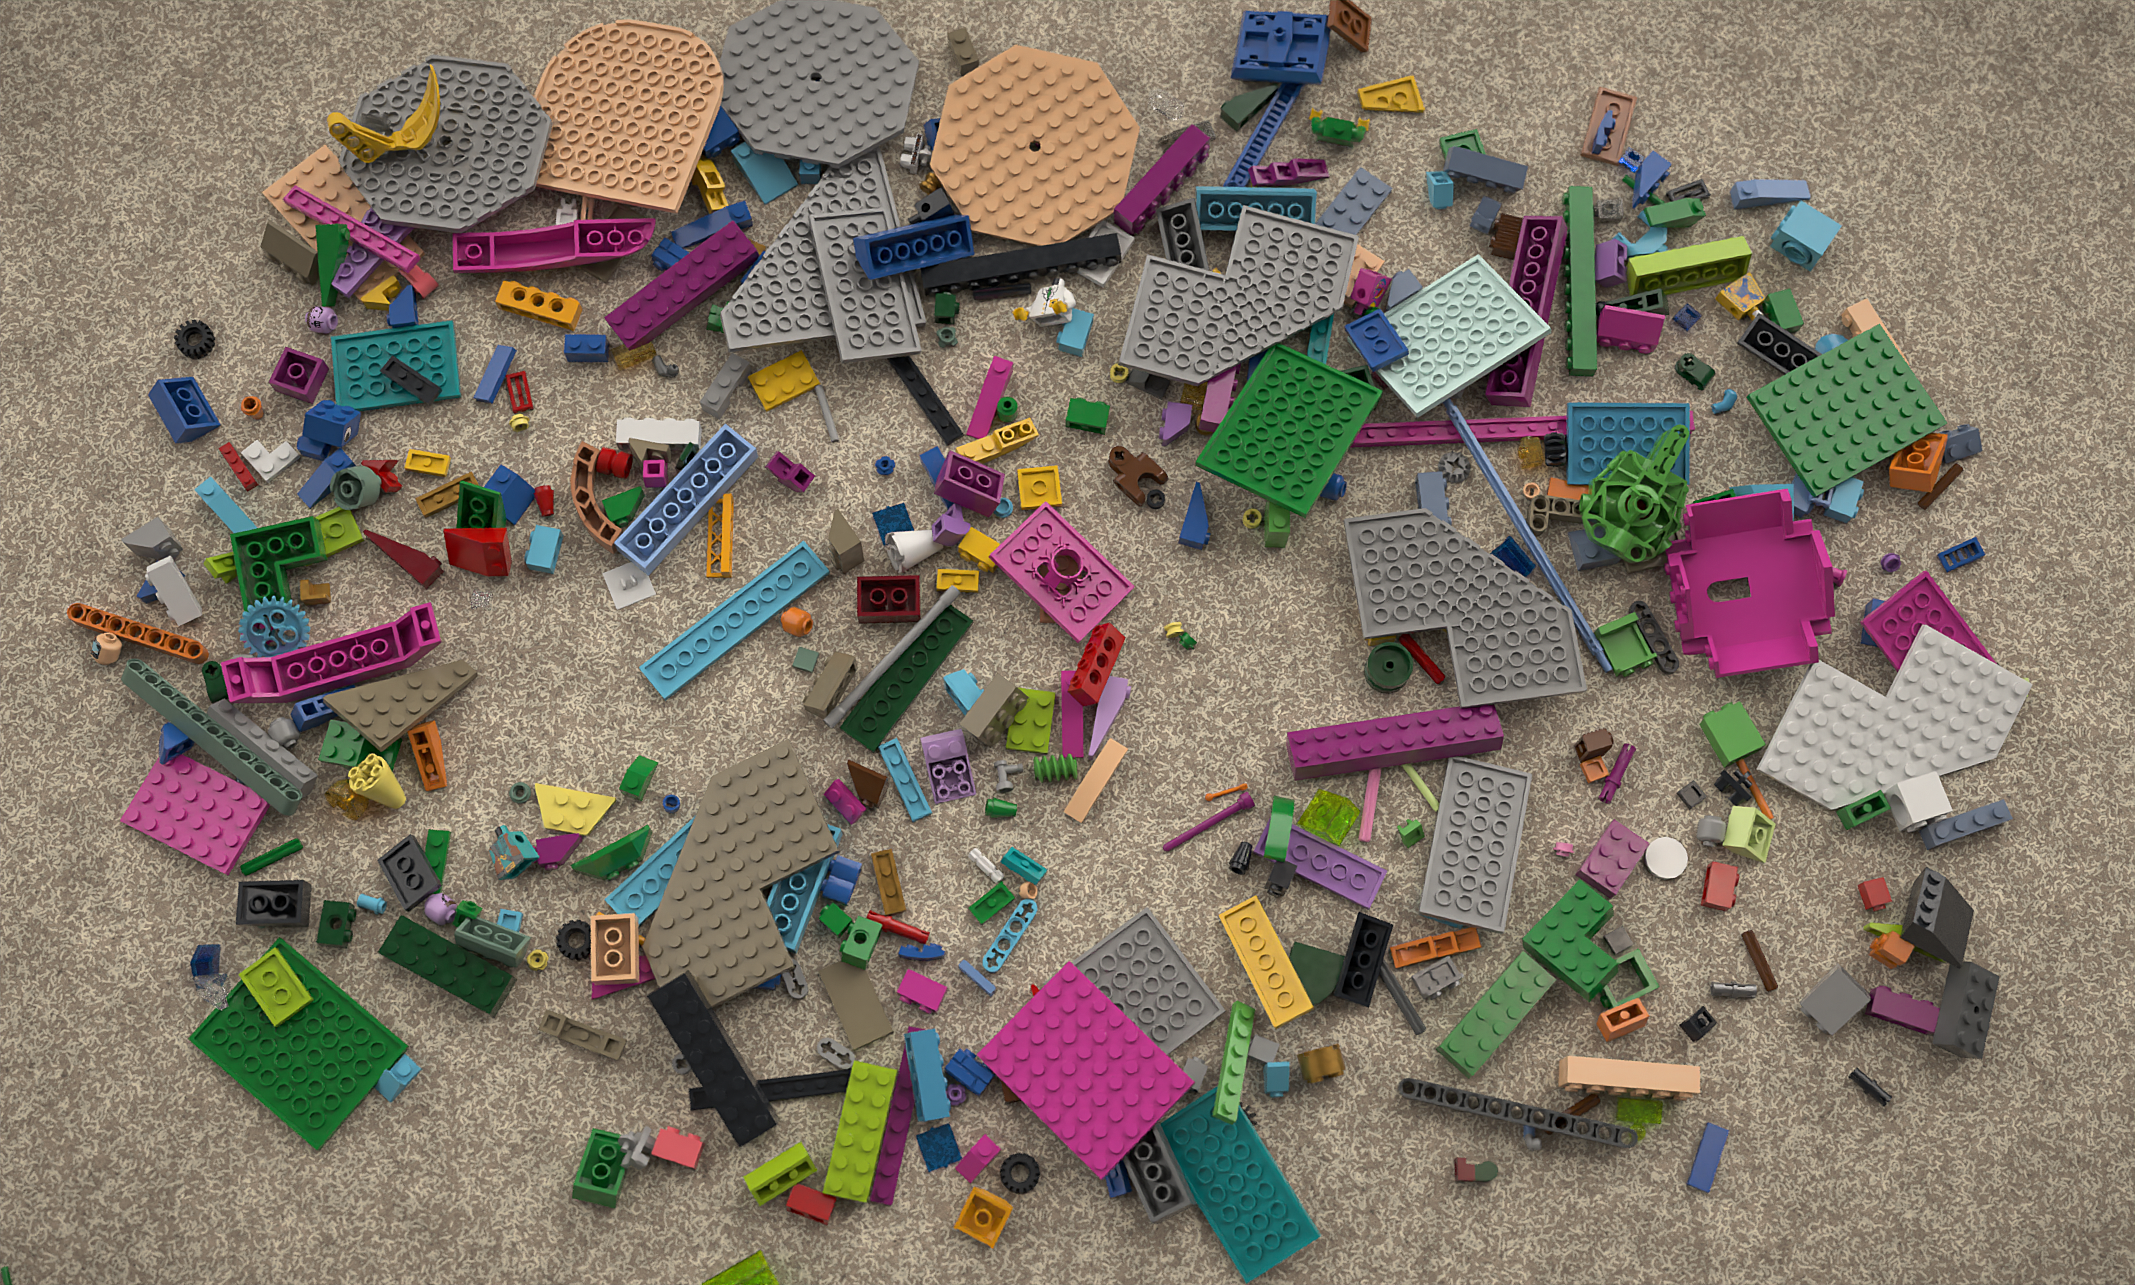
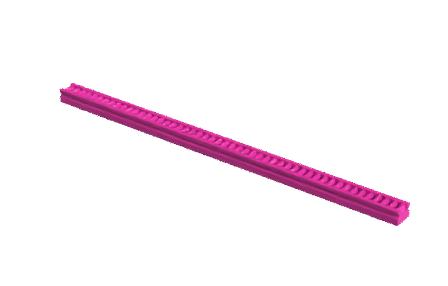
[1350,410,1695,448]

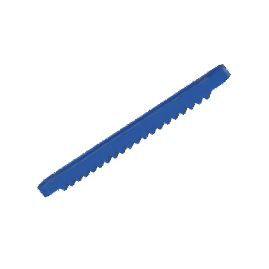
[1223,60,1304,187]

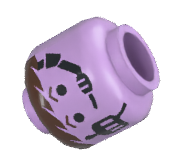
[305,306,338,334]
[424,893,457,925]

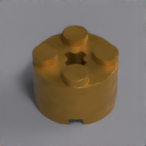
[1296,1043,1346,1084]

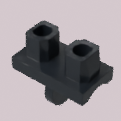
[1714,769,1752,806]

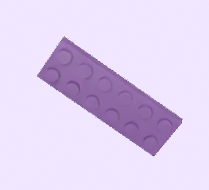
[1253,819,1387,910]

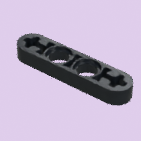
[1629,600,1679,675]

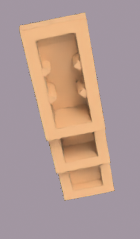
[1064,738,1128,823]

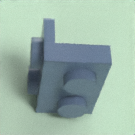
[1939,424,1983,463]

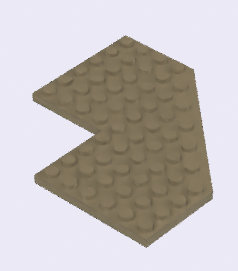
[643,739,840,1008]

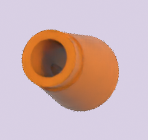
[241,396,264,420]

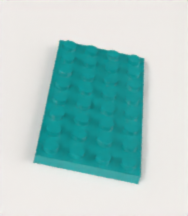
[1160,1086,1322,1283]

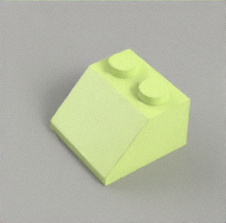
[1722,806,1776,863]

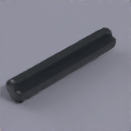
[972,283,1032,300]

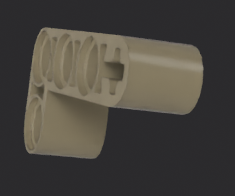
[1527,495,1595,537]

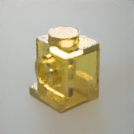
[1517,436,1545,470]

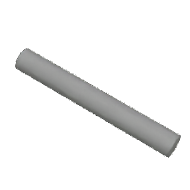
[815,385,839,443]

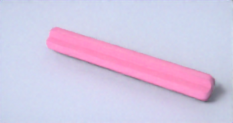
[1358,768,1382,842]

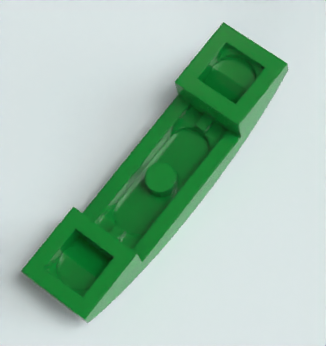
[1263,795,1295,862]

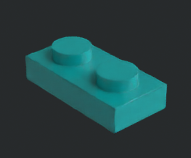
[1000,847,1048,885]

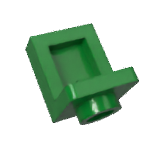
[452,900,483,927]

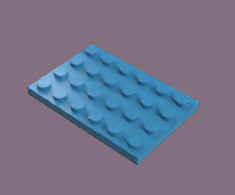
[1566,402,1690,485]

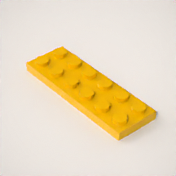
[1219,895,1314,1029]

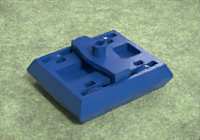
[1231,11,1331,85]

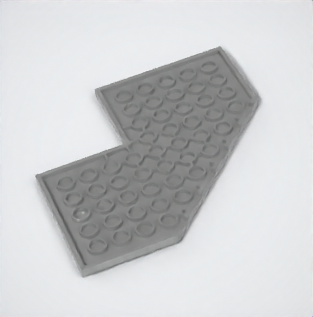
[1118,205,1359,386]
[1343,508,1587,708]

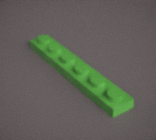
[1213,1000,1255,1125]

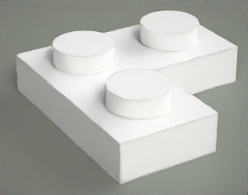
[241,440,300,483]

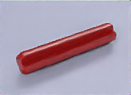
[1398,634,1446,684]

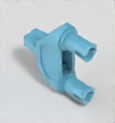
[1612,210,1668,261]

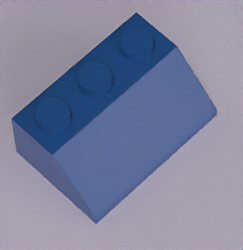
[148,377,221,444]

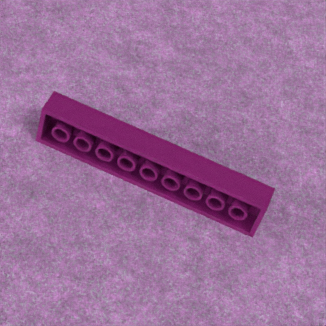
[1485,216,1568,407]
[1286,705,1504,781]

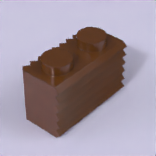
[1489,213,1523,260]
[1574,727,1614,763]

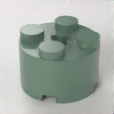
[330,465,381,510]

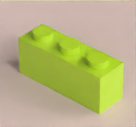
[743,1141,818,1206]

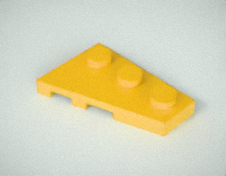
[1357,75,1425,113]

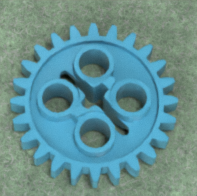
[238,596,311,658]

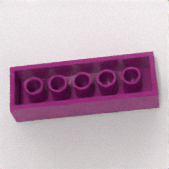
[1114,124,1210,236]

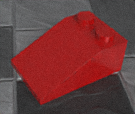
[443,528,512,576]

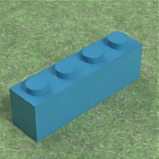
[904,1028,951,1122]

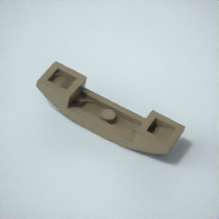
[538,1009,627,1061]

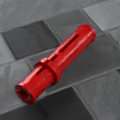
[866,910,930,945]

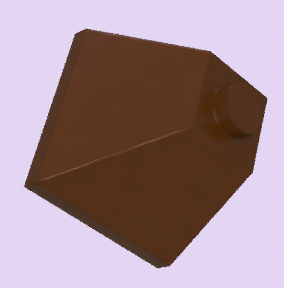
[847,760,889,809]

